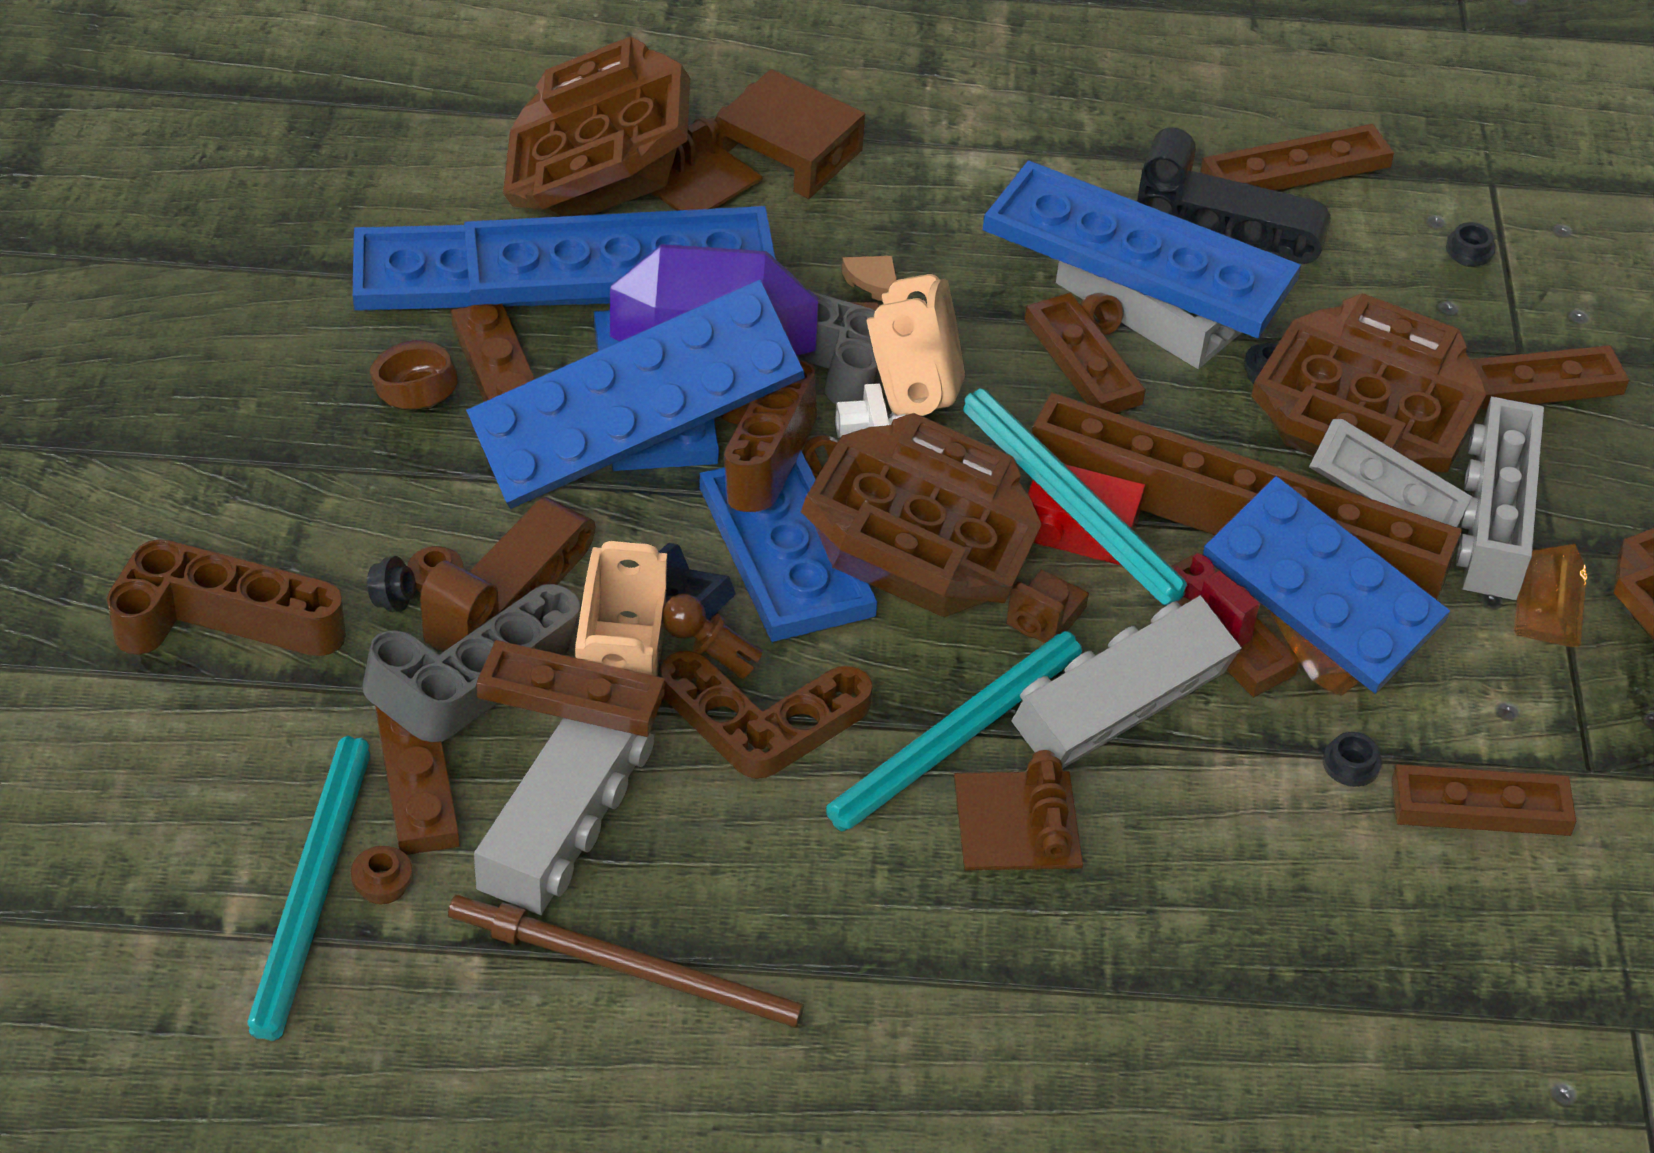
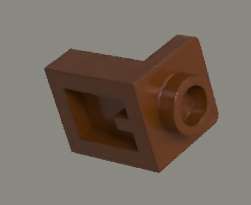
[1006,569,1089,643]

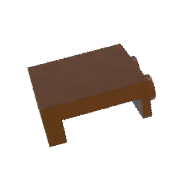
[715,69,865,199]

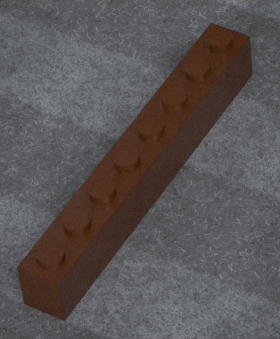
[1032,392,1462,601]

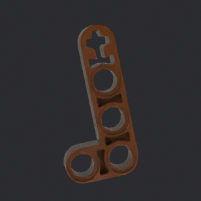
[721,360,817,512]
[420,497,596,652]
[107,539,346,656]

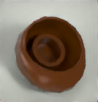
[370,340,458,410]

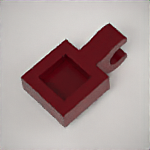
[1174,553,1260,647]

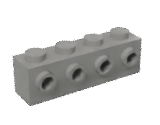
[1456,397,1544,600]
[1011,595,1241,768]
[474,718,654,915]

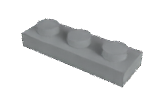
[1309,419,1472,527]

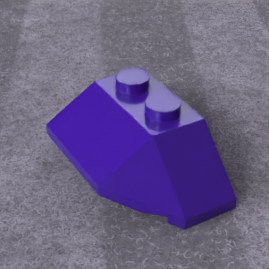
[610,244,819,355]

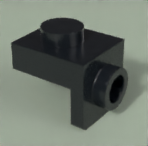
[658,543,736,620]

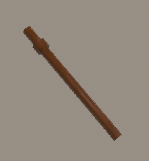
[448,894,804,1028]

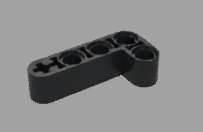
[1137,127,1331,264]

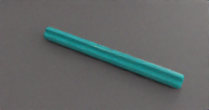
[963,388,1187,606]
[826,631,1082,831]
[247,736,370,1041]

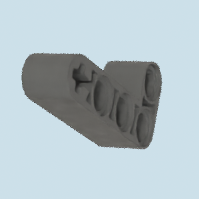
[796,291,878,404]
[362,584,580,742]

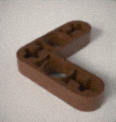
[660,651,872,779]

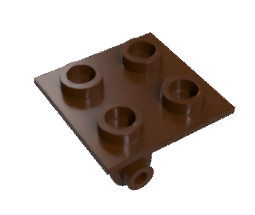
[651,117,763,211]
[954,750,1083,871]

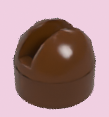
[1080,293,1123,335]
[802,435,838,479]

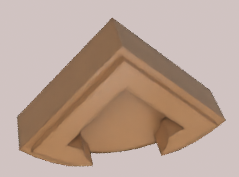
[842,256,896,301]

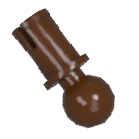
[662,594,762,679]

